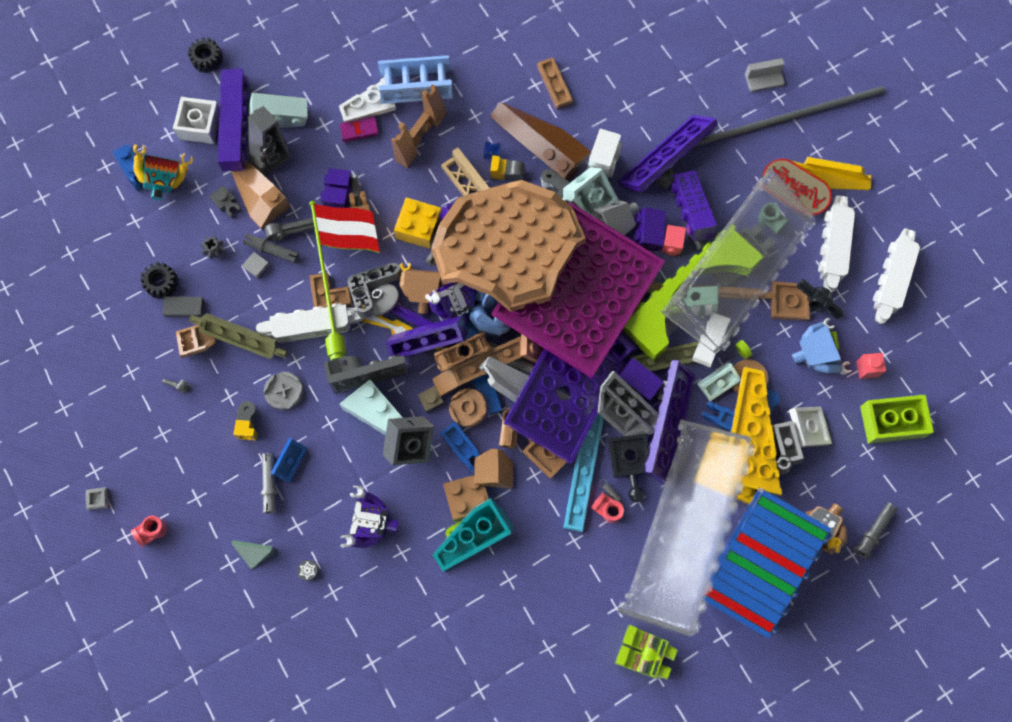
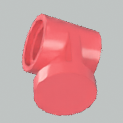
[591,492,624,523]
[131,516,167,547]

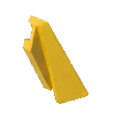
[793,157,872,190]

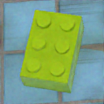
[860,395,934,444]

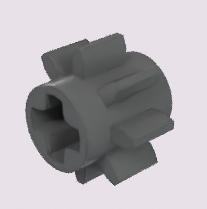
[200,235,225,260]

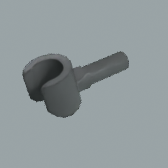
[162,379,190,393]

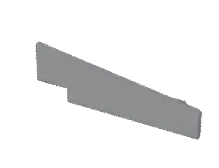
[480,357,570,402]

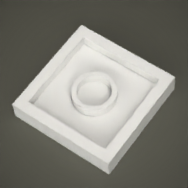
[789,407,832,448]

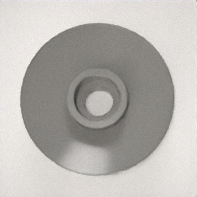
[363,284,399,316]

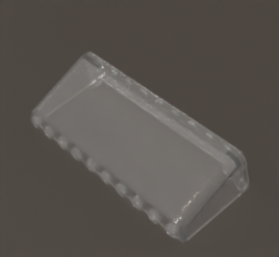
[660,168,816,354]
[617,420,755,637]

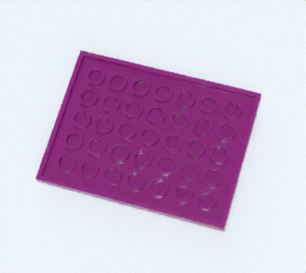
[491,202,665,378]

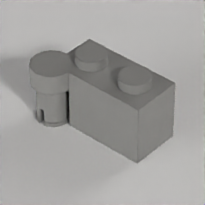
[772,421,804,475]

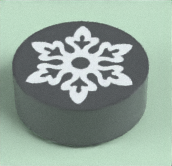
[297,560,319,581]

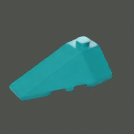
[433,498,514,572]

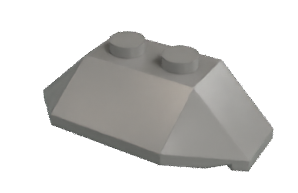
[598,371,659,436]

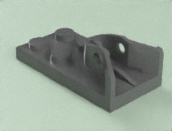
[324,355,408,394]

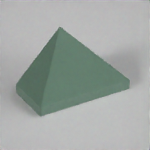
[232,540,276,570]

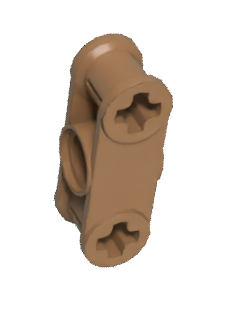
[434,331,493,372]

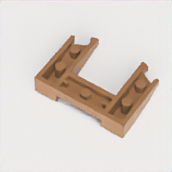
[391,84,447,168]

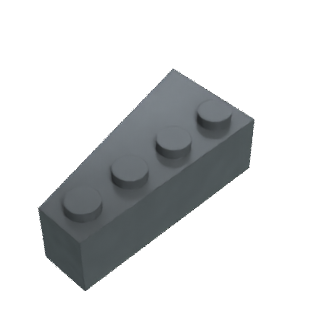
[248,106,291,176]

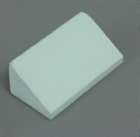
[697,363,741,401]

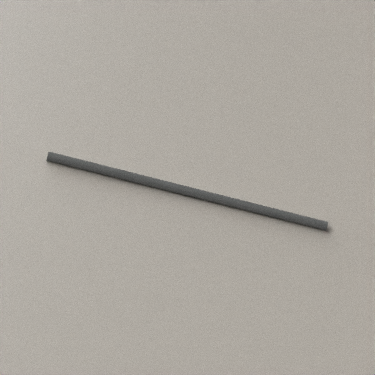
[694,86,885,147]

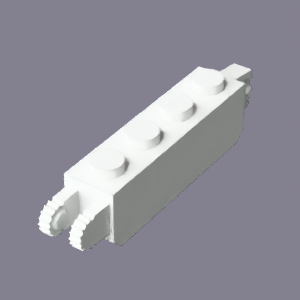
[818,195,855,293]
[873,228,920,324]
[256,303,363,343]

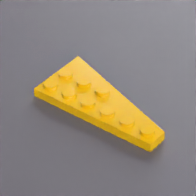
[721,367,782,496]

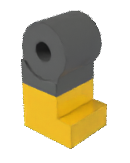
[490,156,526,181]
[233,401,258,441]

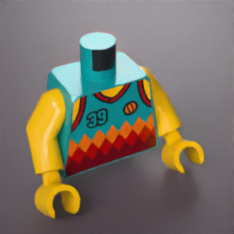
[133,145,193,201]

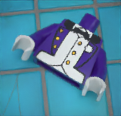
[425,282,476,325]
[340,485,399,549]

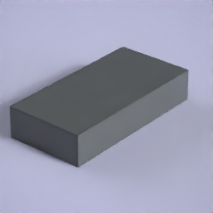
[163,297,204,317]

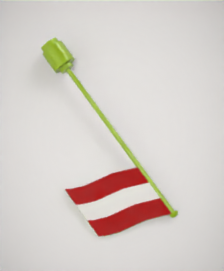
[309,201,380,361]

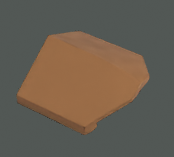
[176,325,216,358]
[474,449,513,489]

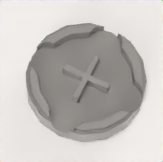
[264,372,303,410]

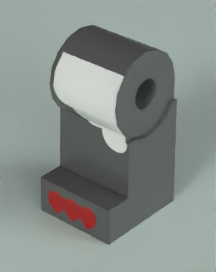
[541,169,570,199]

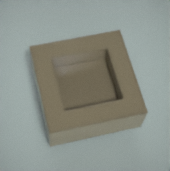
[418,386,444,413]

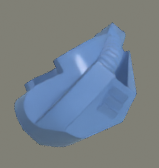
[470,302,511,338]

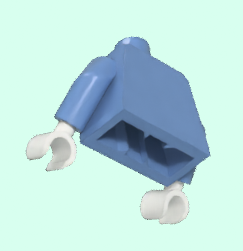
[792,318,852,375]

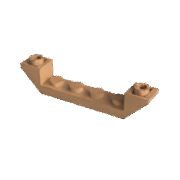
[432,336,522,396]

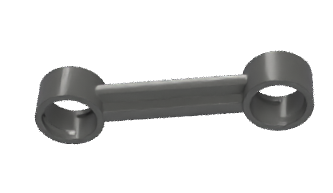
[265,217,315,241]

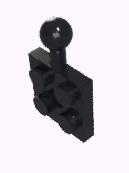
[608,434,650,502]

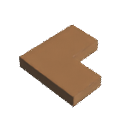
[309,272,353,308]

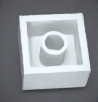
[173,97,220,144]
[587,129,623,179]

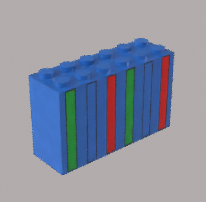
[699,487,832,639]

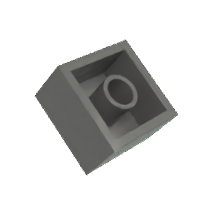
[383,416,434,466]

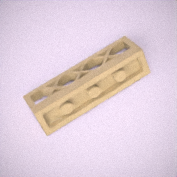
[441,148,489,196]

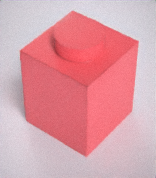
[662,225,686,256]
[856,353,886,379]

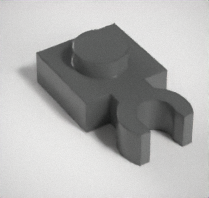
[209,185,241,218]

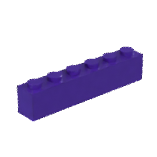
[218,68,249,172]

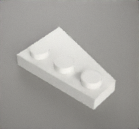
[339,77,396,123]

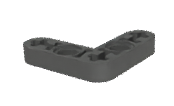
[348,263,401,319]

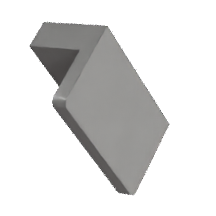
[745,58,785,92]

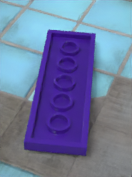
[617,115,719,192]
[645,360,695,485]

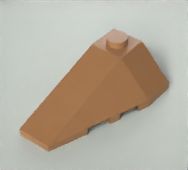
[231,160,290,230]

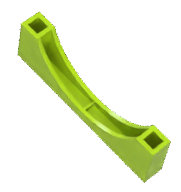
[622,227,763,362]

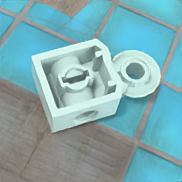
[563,167,618,218]

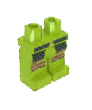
[615,625,677,679]

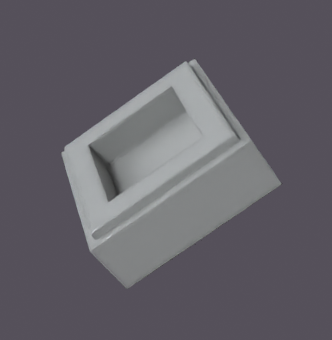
[242,252,269,278]
[86,487,109,510]

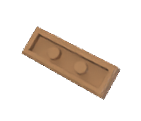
[537,58,573,110]

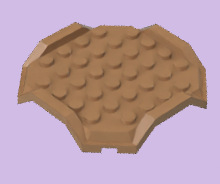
[431,180,586,312]

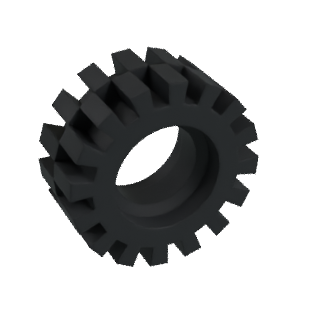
[188,37,223,73]
[140,262,179,299]

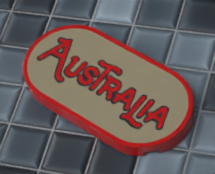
[762,159,832,215]

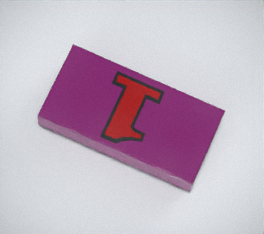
[339,117,378,143]

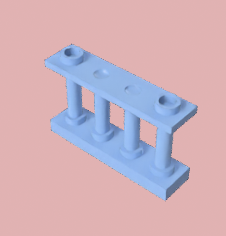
[378,56,453,104]

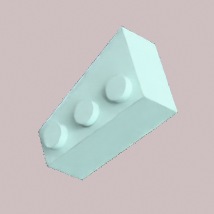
[248,93,307,130]
[340,380,402,435]

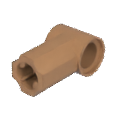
[499,408,518,449]

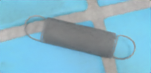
[599,479,624,506]

